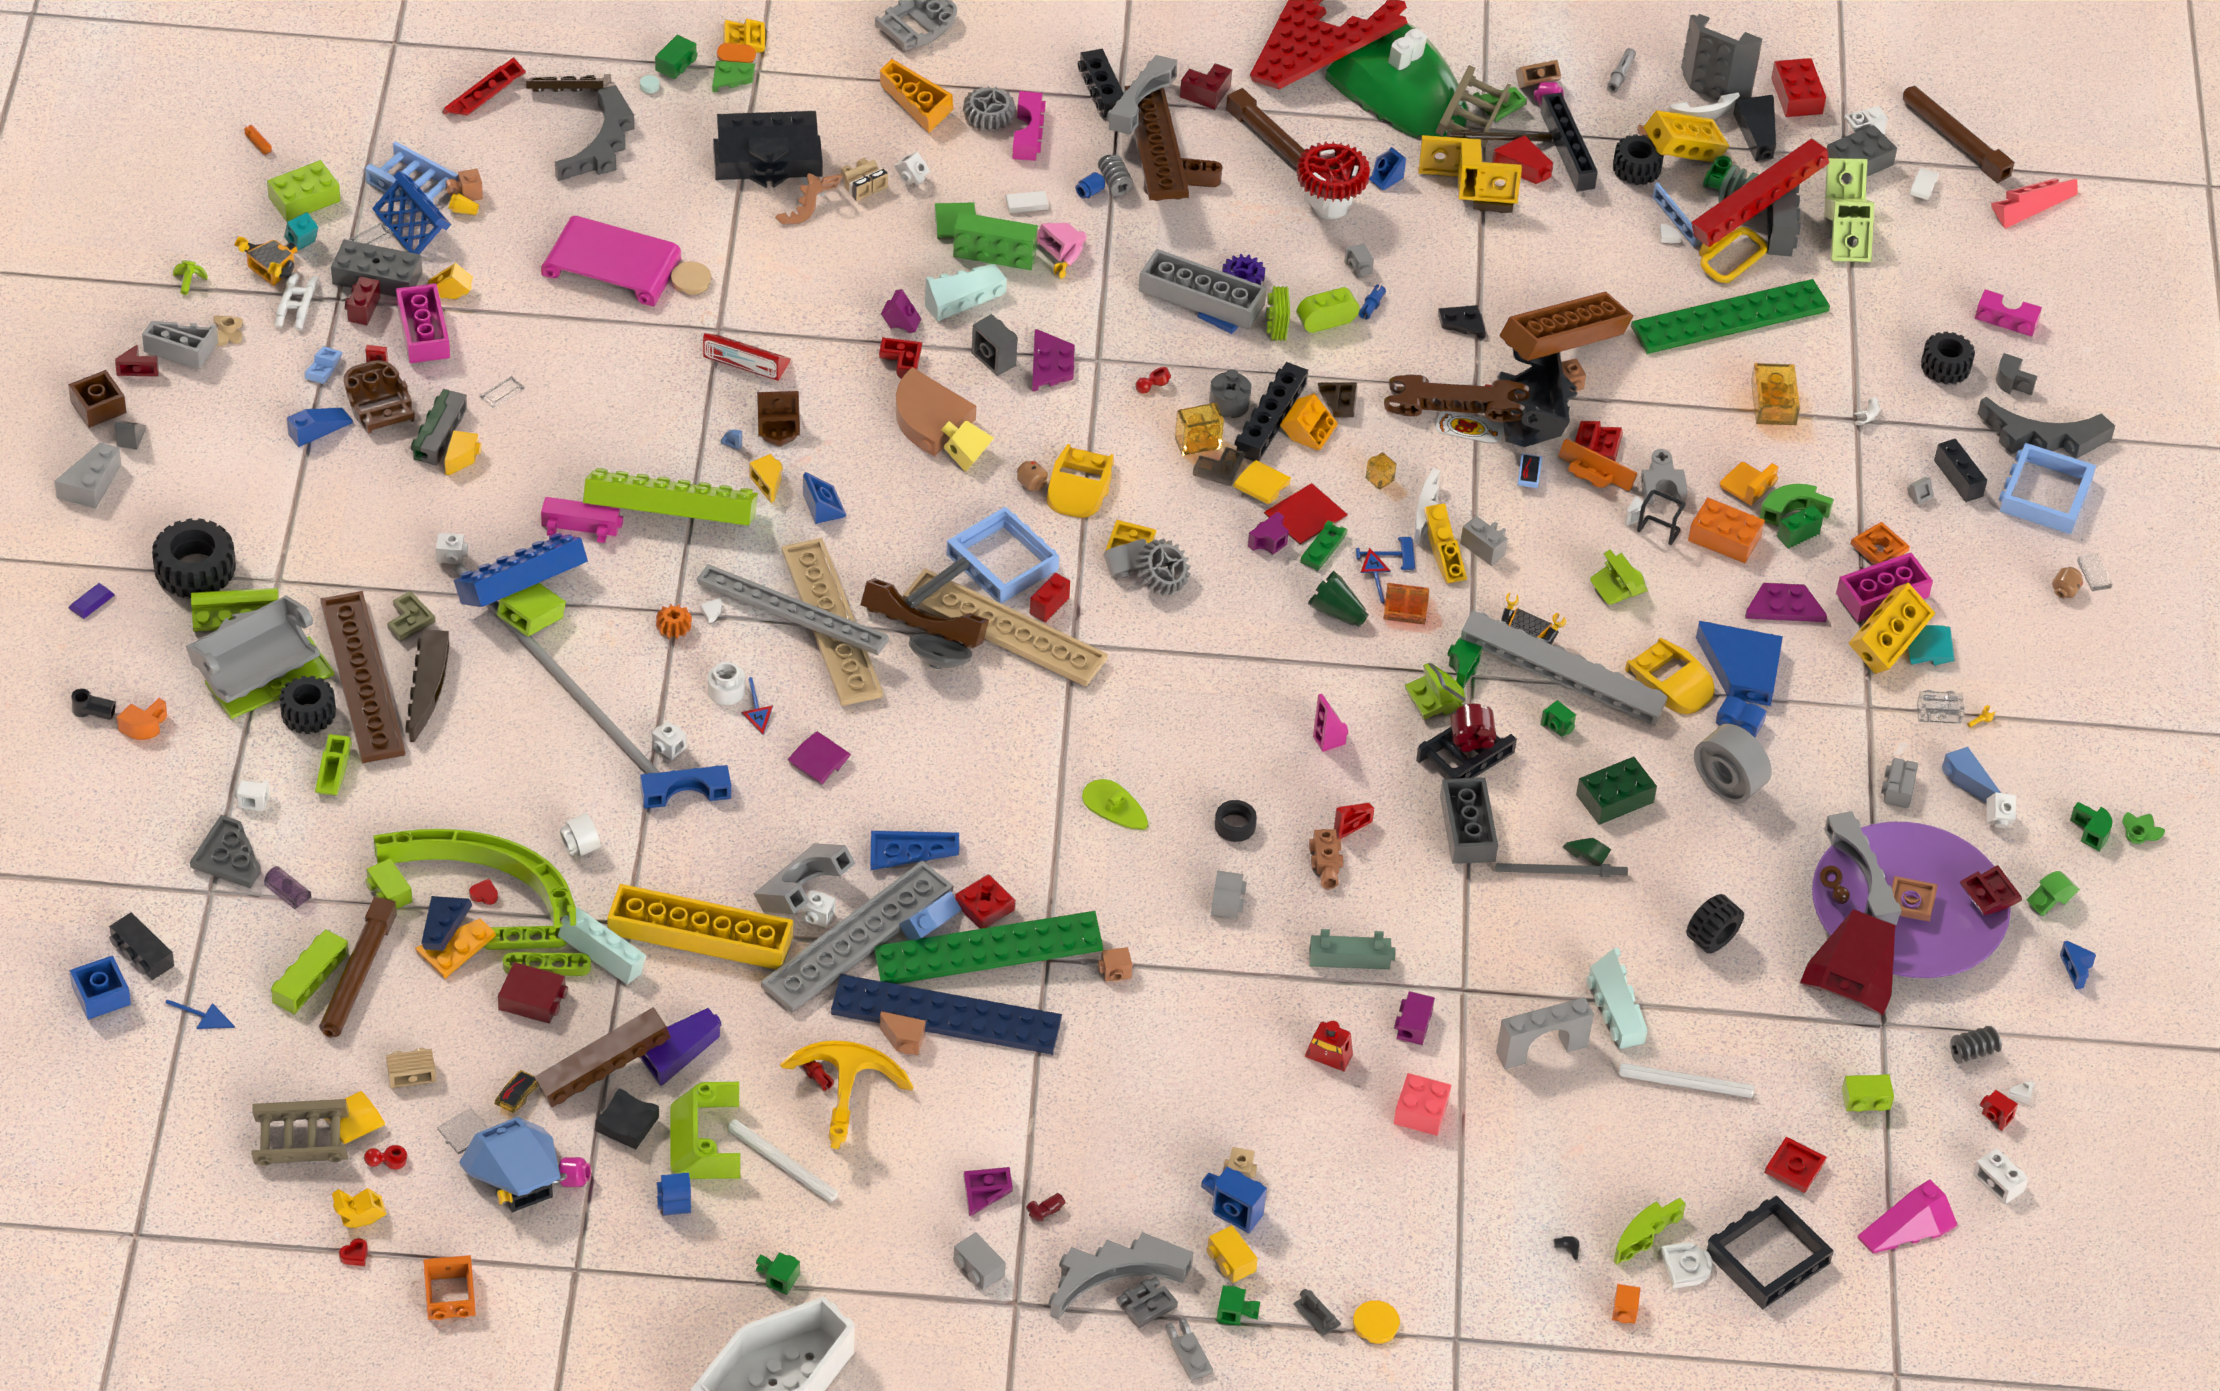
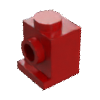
[1980,1089,2018,1131]

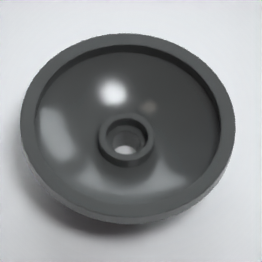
[909,634,972,669]

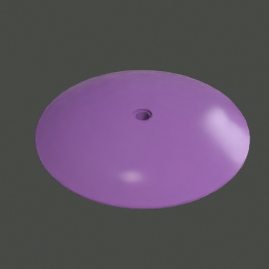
[1812,821,2011,978]

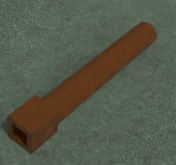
[1903,86,2015,184]
[1226,88,1305,168]
[319,896,397,1038]

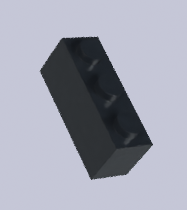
[1934,438,1987,502]
[109,912,174,980]

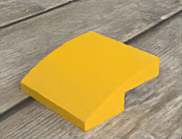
[723,18,765,53]
[1233,460,1291,504]
[324,1091,385,1144]

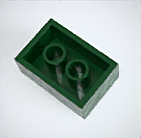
[1576,756,1657,825]

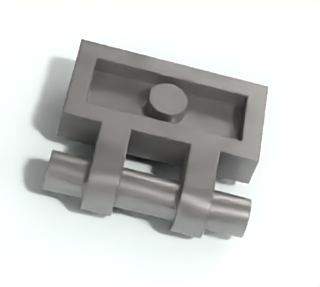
[1116,1277,1178,1328]

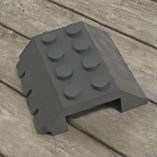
[1681,14,1763,100]

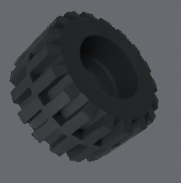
[1613,134,1664,185]
[1921,331,1975,385]
[279,676,336,734]
[1686,894,1745,954]

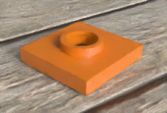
[1850,521,1910,565]

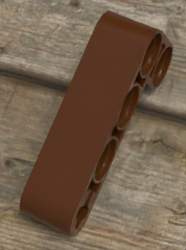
[1143,158,1223,195]

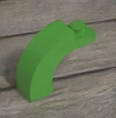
[1760,484,1834,526]

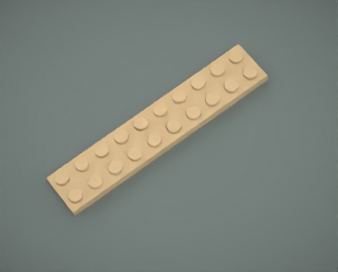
[782,538,883,706]
[903,568,1108,687]

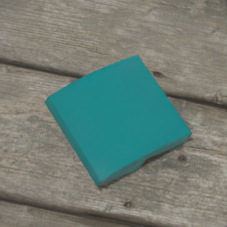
[1908,625,1955,666]

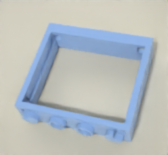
[1999,443,2097,534]
[946,507,1059,604]

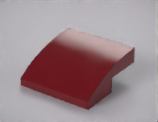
[1960,865,2022,915]

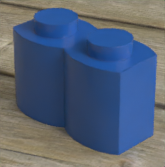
[1716,696,1767,737]
[656,1173,691,1216]

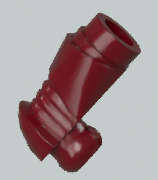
[1026,1193,1066,1221]

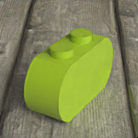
[1296,287,1360,333]

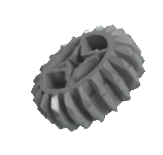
[963,85,1016,131]
[1135,539,1191,596]

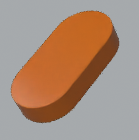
[717,43,756,63]

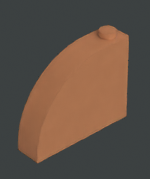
[896,367,977,457]

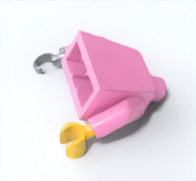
[1037,223,1086,279]

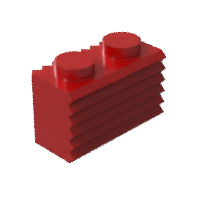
[1029,573,1070,622]

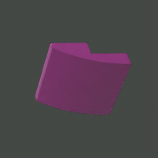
[787,731,851,785]

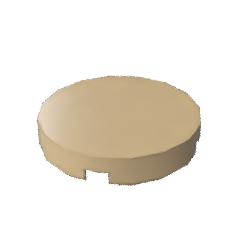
[671,261,711,295]

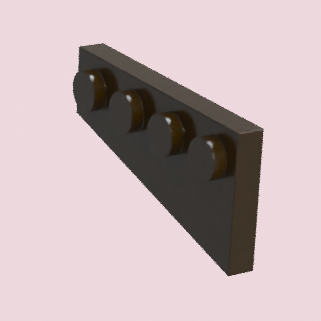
[526,74,611,92]

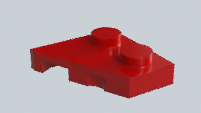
[1334,803,1375,839]

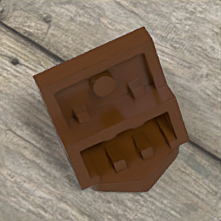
[757,391,800,447]

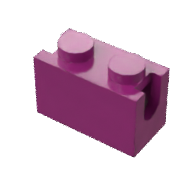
[1394,991,1435,1045]

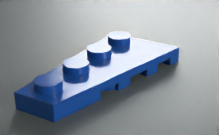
[870,831,959,871]

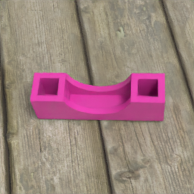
[1012,91,1046,161]

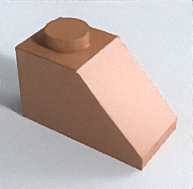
[880,1011,926,1055]

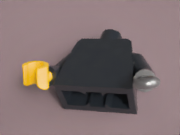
[495,1173,567,1213]

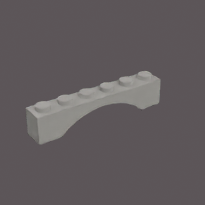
[1107,55,1177,135]
[1824,811,1901,925]

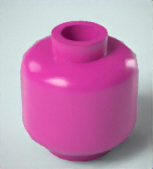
[1534,82,1564,106]
[558,1157,591,1187]

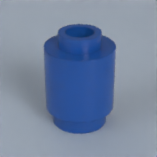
[1075,172,1105,199]

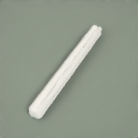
[1619,1063,1754,1098]
[728,1119,838,1203]

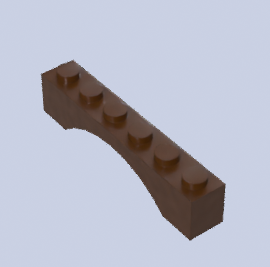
[860,578,989,648]

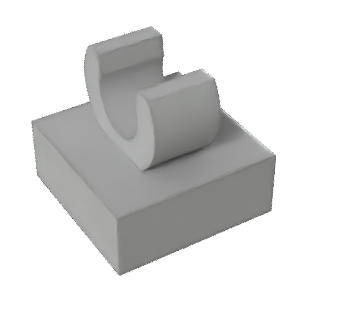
[1907,477,1934,505]

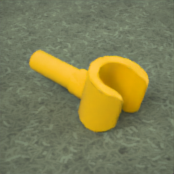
[1967,705,1996,728]

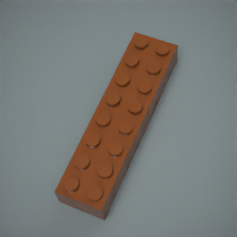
[1499,291,1634,361]

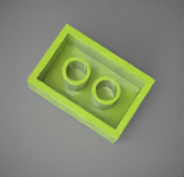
[267,160,341,222]

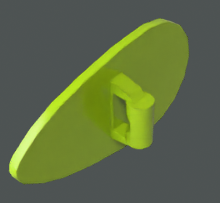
[1082,779,1148,830]

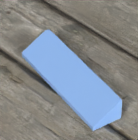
[1653,182,1703,247]

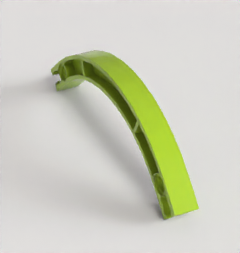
[373,829,576,928]

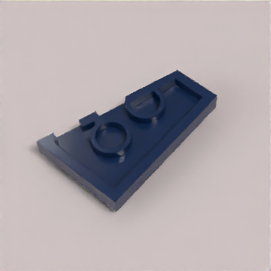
[421,896,472,951]

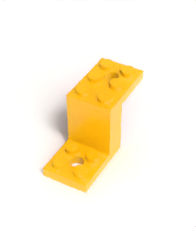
[1418,135,1522,204]

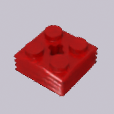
[955,874,1016,929]

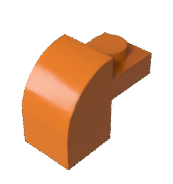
[117,698,167,740]

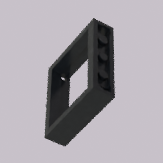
[1706,1195,1834,1310]

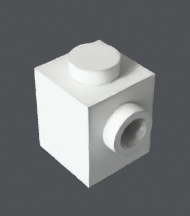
[1987,793,2016,828]

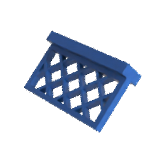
[372,170,452,254]

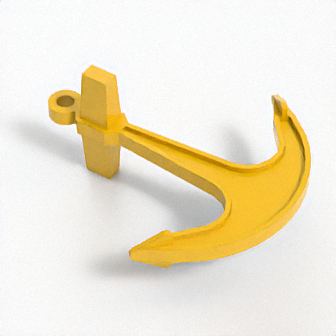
[780,1040,914,1149]

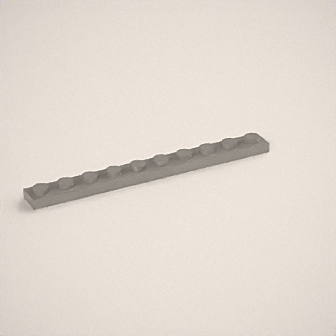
[697,564,889,655]

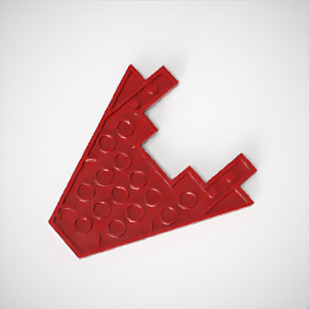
[1250,0,1408,90]

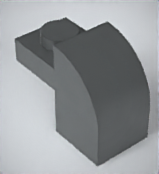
[1996,353,2038,395]

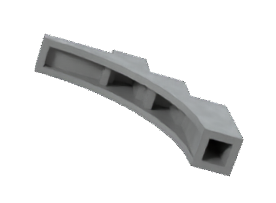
[1048,1232,1194,1320]

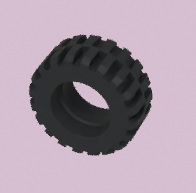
[152,518,236,599]

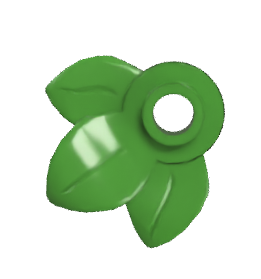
[2122,812,2165,844]

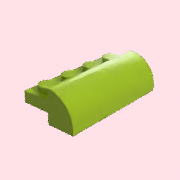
[191,588,279,632]

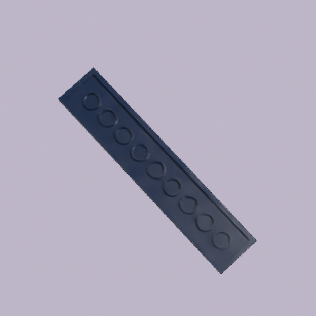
[831,974,1062,1055]

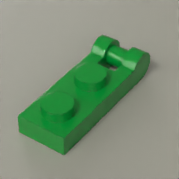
[1300,520,1347,571]

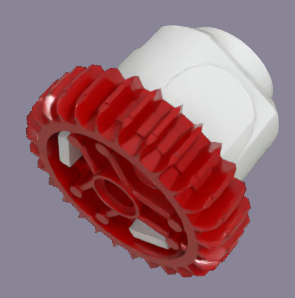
[1296,141,1370,219]

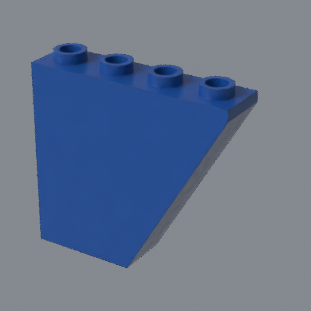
[1696,621,1783,706]

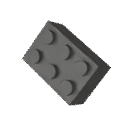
[1827,125,1897,184]

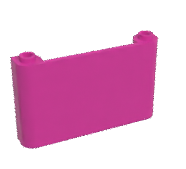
[541,216,681,307]

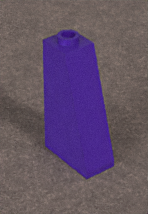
[639,1007,722,1086]

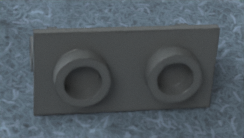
[1293,1289,1341,1336]

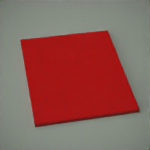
[1264,483,1348,545]

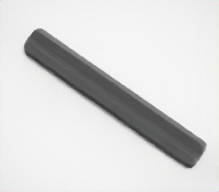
[905,557,970,608]

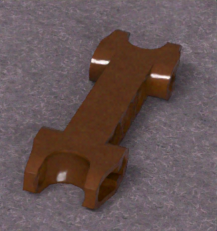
[1384,374,1530,422]

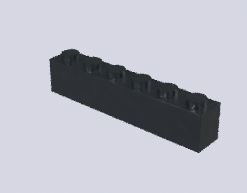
[1540,92,1598,192]

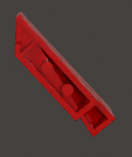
[442,57,526,116]

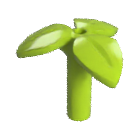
[173,260,208,295]

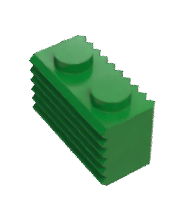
[1776,505,1824,549]

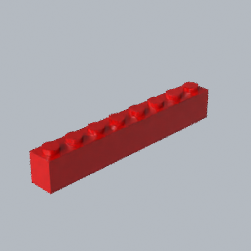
[1691,138,1829,247]

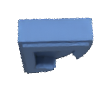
[721,429,742,450]

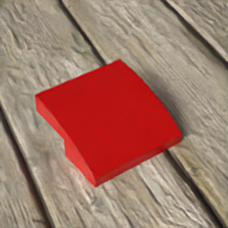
[1575,421,1623,461]

